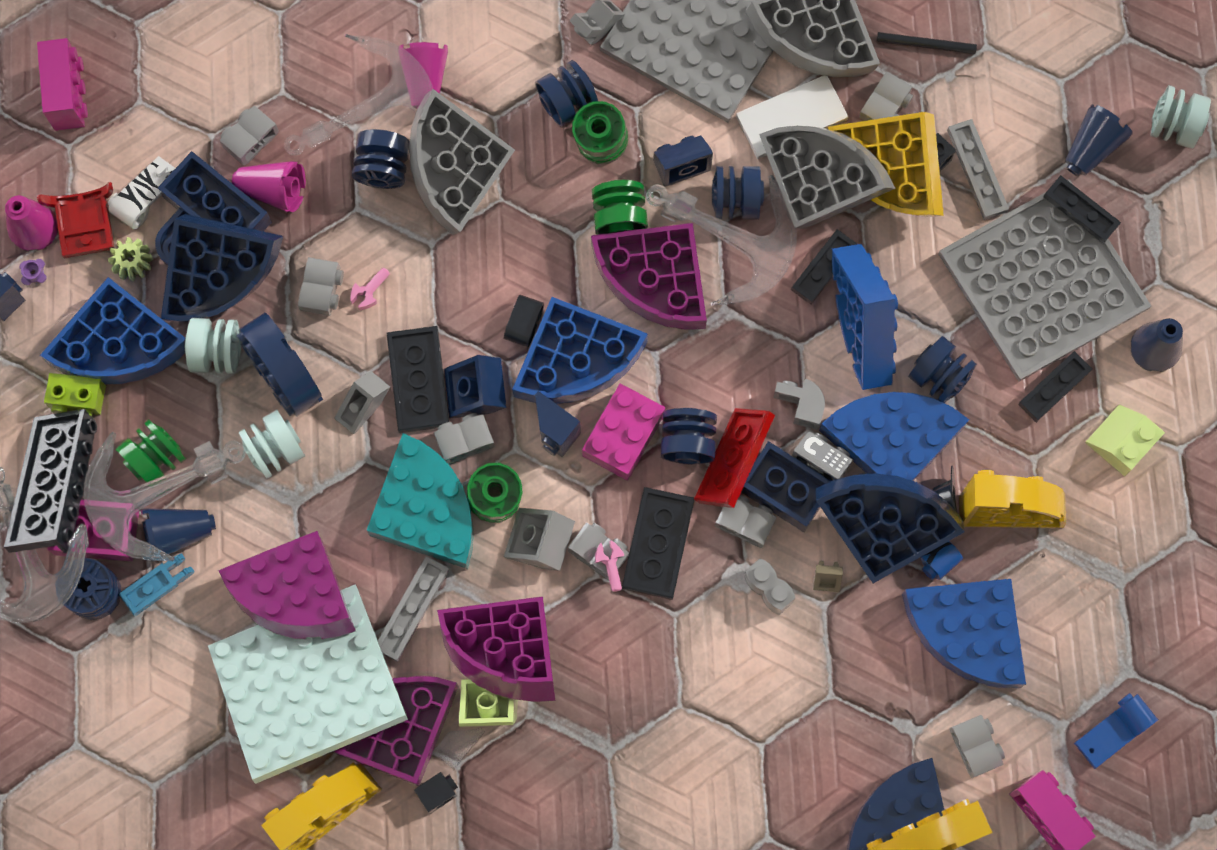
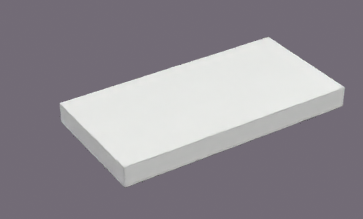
[736,75,848,159]

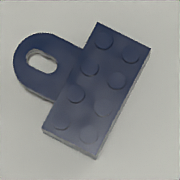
[155,151,272,266]

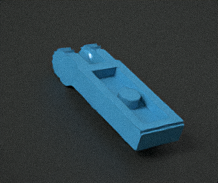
[119,554,194,617]

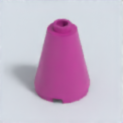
[398,42,448,109]
[232,161,306,212]
[5,195,58,251]

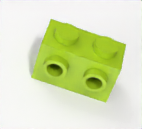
[44,373,106,417]

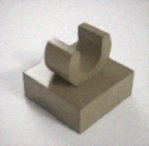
[813,561,843,592]

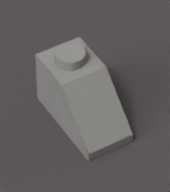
[335,371,390,434]

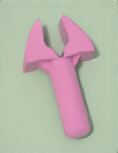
[350,268,390,310]
[594,541,624,592]

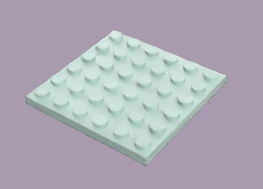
[208,584,408,784]

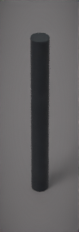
[876,32,977,54]

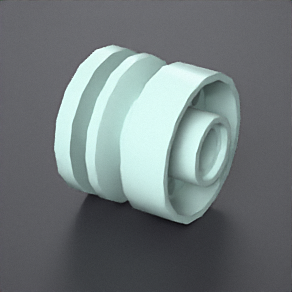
[1150,85,1211,149]
[185,318,241,374]
[239,410,305,479]

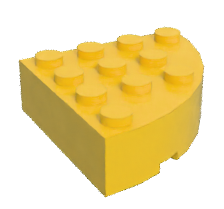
[828,112,944,217]
[959,470,1066,528]
[261,762,382,850]
[866,799,993,850]

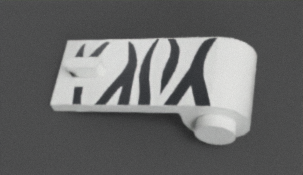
[108,156,175,230]

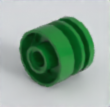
[572,101,628,164]
[592,180,648,235]
[115,419,186,489]
[467,463,523,523]

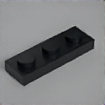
[1043,175,1121,244]
[791,229,857,305]
[1018,351,1092,423]

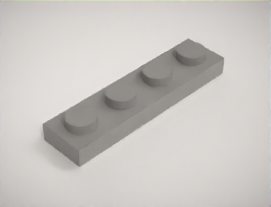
[947,119,1009,220]
[378,556,450,662]

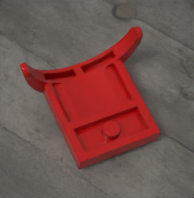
[37,182,114,259]

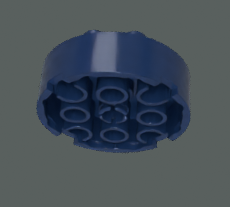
[236,312,323,417]

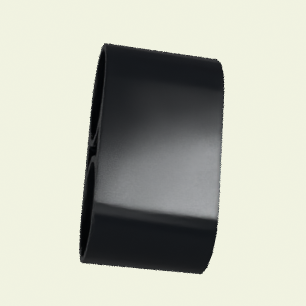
[504,294,544,347]

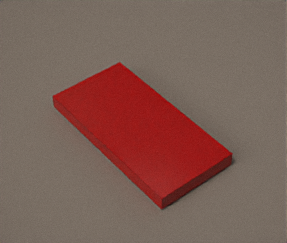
[694,408,775,508]

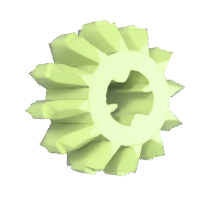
[108,237,153,281]

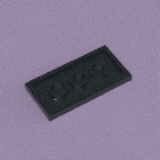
[386,326,450,433]
[622,487,695,600]

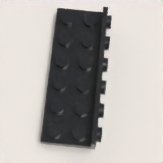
[4,409,97,553]

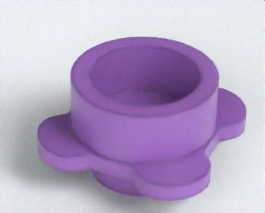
[20,259,47,285]

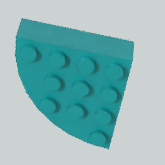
[367,433,474,569]

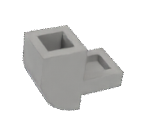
[570,0,625,45]
[773,379,825,430]

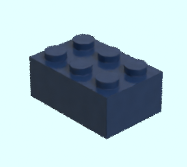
[741,441,831,532]

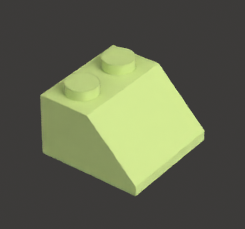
[1085,405,1165,477]
[459,679,518,727]

